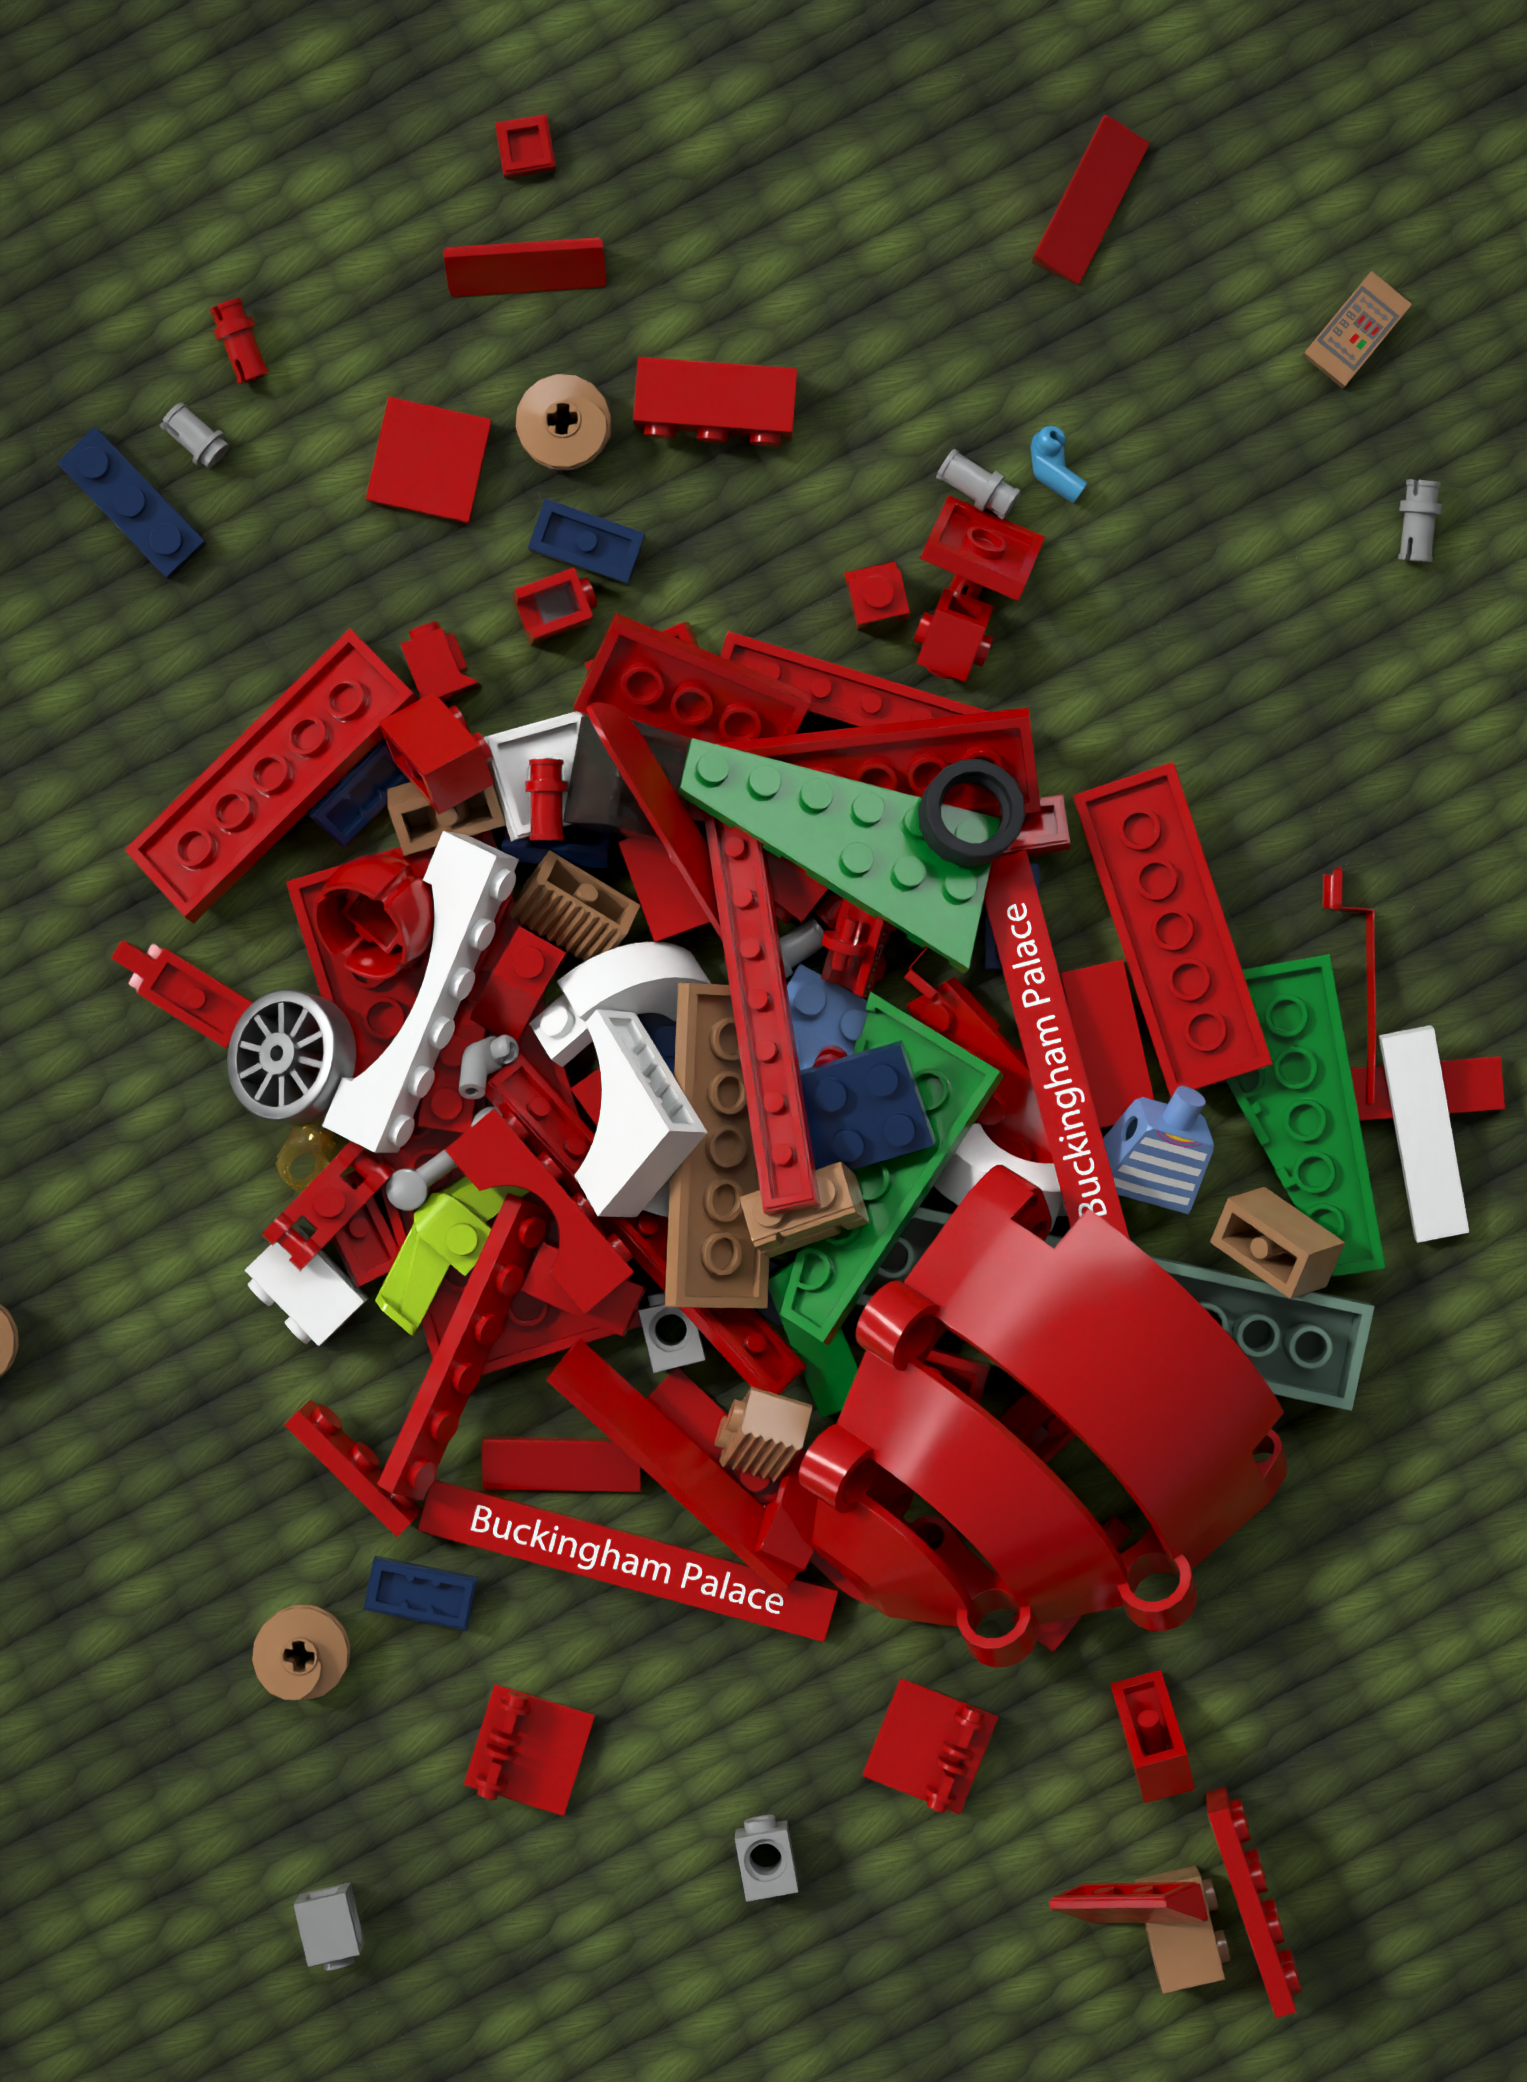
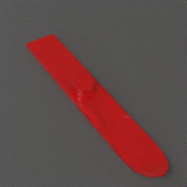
[586,702,723,942]
[646,1367,870,1605]

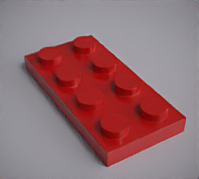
[573,613,811,756]
[1206,1786,1302,2018]

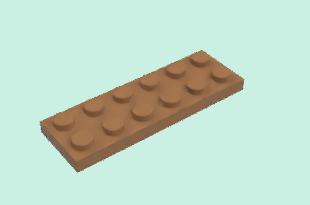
[665,983,769,1308]

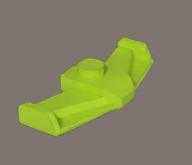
[375,1174,530,1336]

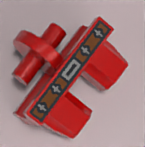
[821,898,897,997]

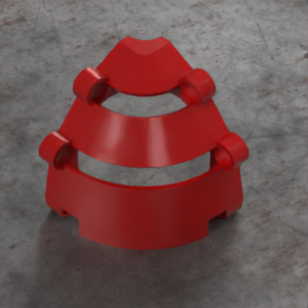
[798,1165,1288,1668]

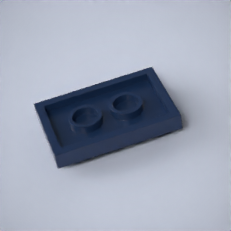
[800,1040,936,1170]

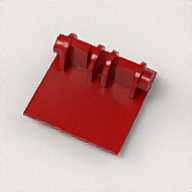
[862,1677,999,1815]
[463,1684,595,1816]

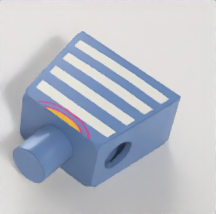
[1103,1086,1214,1214]

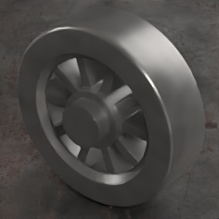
[227,989,356,1125]

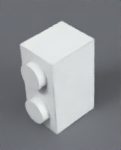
[245,1224,369,1346]

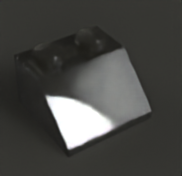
[563,717,691,843]

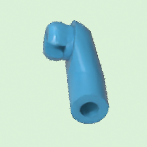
[1030,426,1088,504]

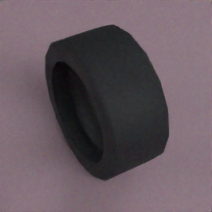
[918,759,1025,867]

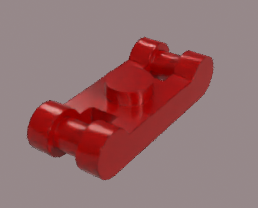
[262,1141,395,1271]

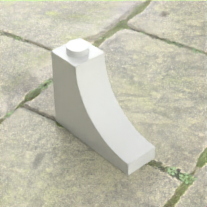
[574,1009,708,1217]

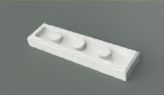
[1379,1025,1469,1243]

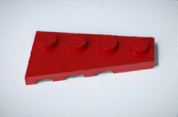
[906,976,1103,1163]

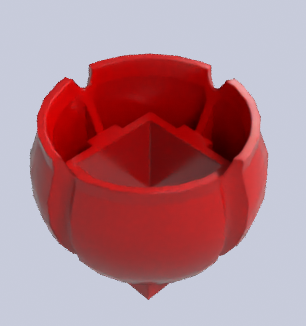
[313,850,434,980]

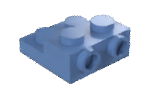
[787,964,868,1070]

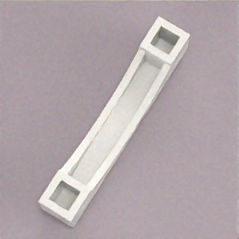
[322,831,519,1153]

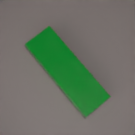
[768,1262,858,1419]

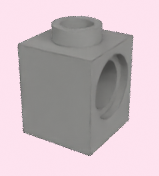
[639,1291,706,1373]
[735,1815,798,1902]
[294,1882,365,1970]

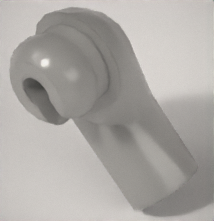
[459,1035,519,1099]

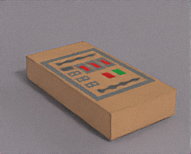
[1302,271,1412,389]

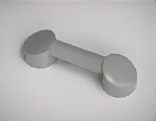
[386,1106,502,1211]

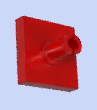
[920,495,1045,601]

